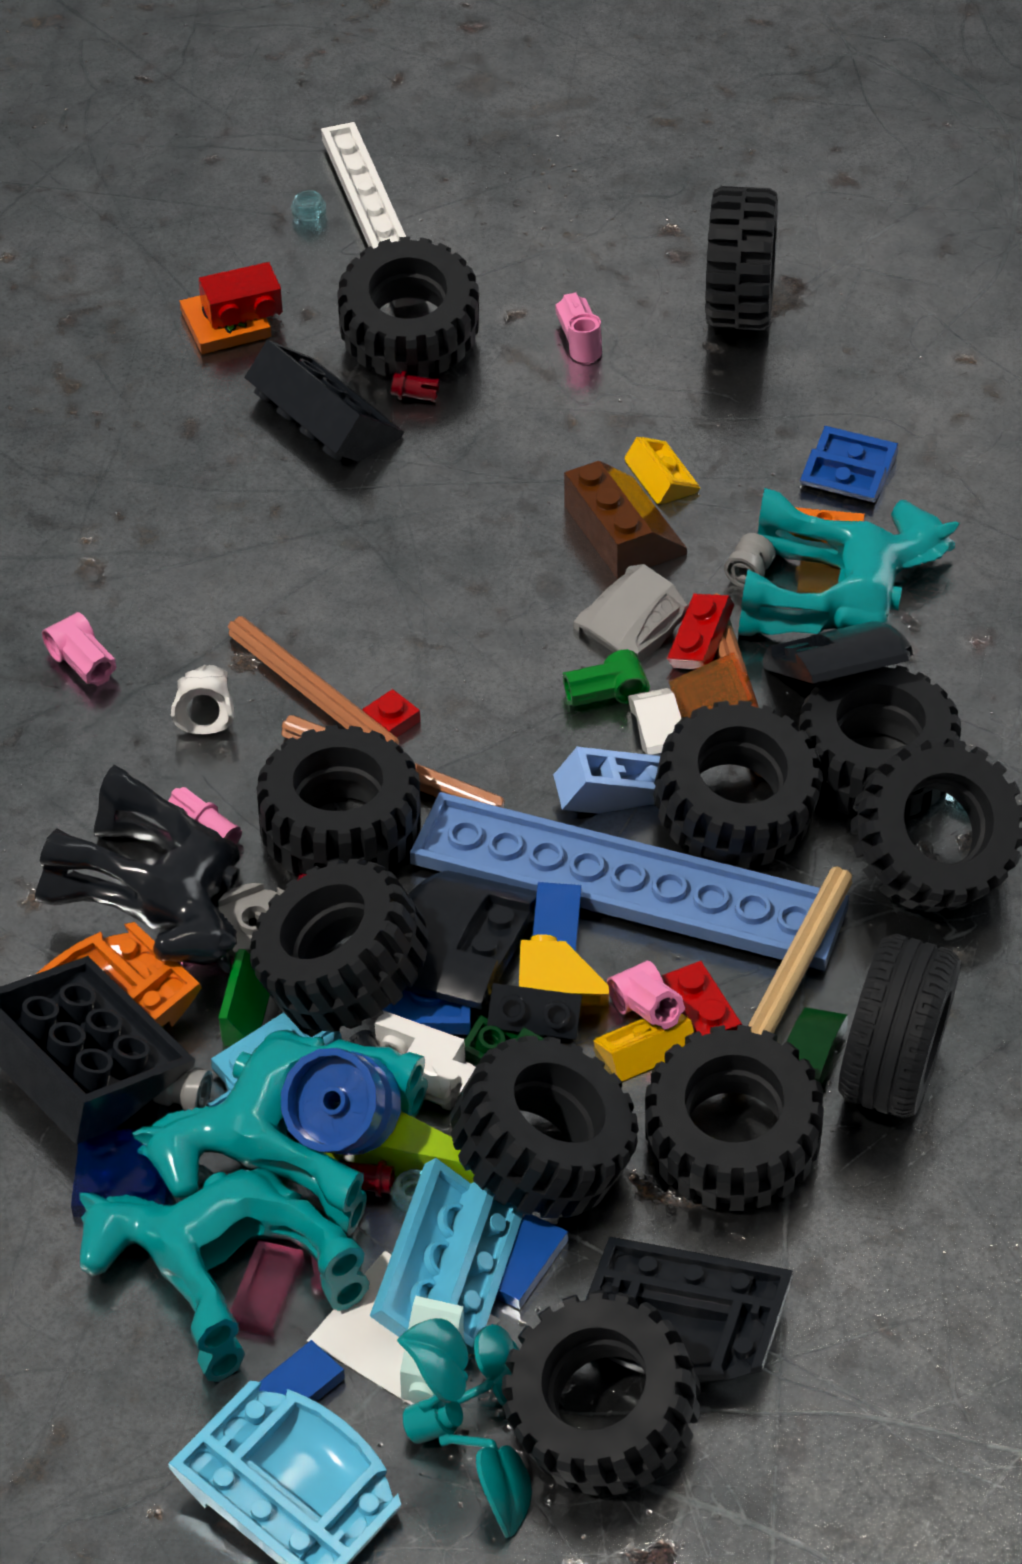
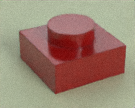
[362,689,421,737]

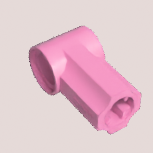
[555,293,602,363]
[42,612,117,686]
[607,960,685,1030]

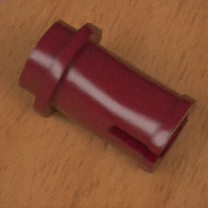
[391,371,440,403]
[338,1160,395,1198]

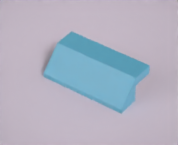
[370,1158,523,1355]

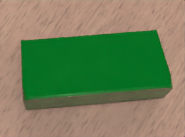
[218,949,270,1046]

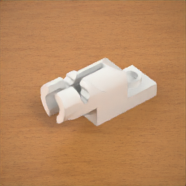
[375,1010,476,1111]

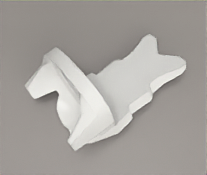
[171,665,235,734]

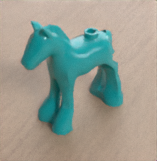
[738,488,960,637]
[133,1030,428,1236]
[79,1168,370,1382]

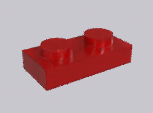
[667,594,735,670]
[661,961,742,1036]

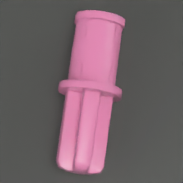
[168,787,242,844]

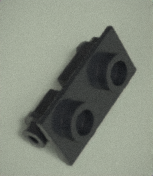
[487,983,582,1040]

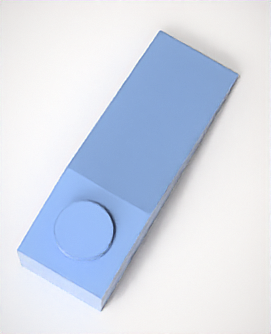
[553,746,660,814]

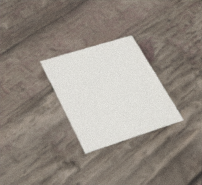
[307,1251,500,1405]

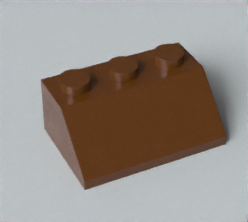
[564,461,687,579]

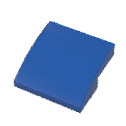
[800,426,898,502]

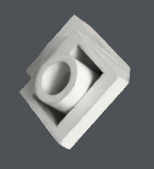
[628,688,682,756]

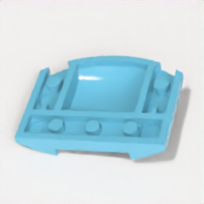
[168,1380,401,1564]

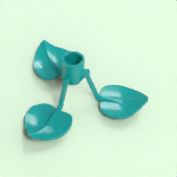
[397,1318,532,1539]

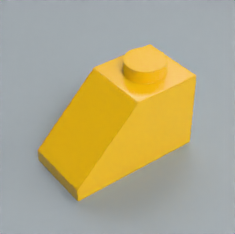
[519,935,609,1006]

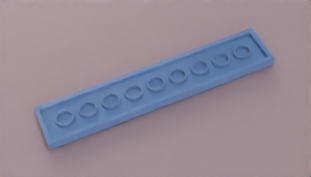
[410,792,850,971]

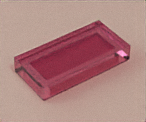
[230,1240,304,1338]

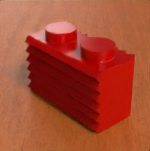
[198,262,283,329]

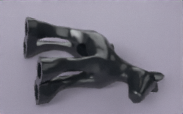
[35,765,240,973]

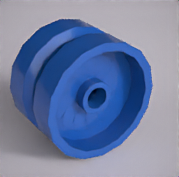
[281,1048,401,1155]

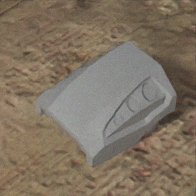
[573,564,688,662]

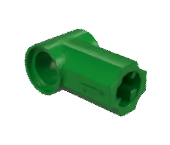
[563,649,650,707]

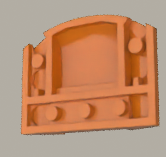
[36,922,202,1027]

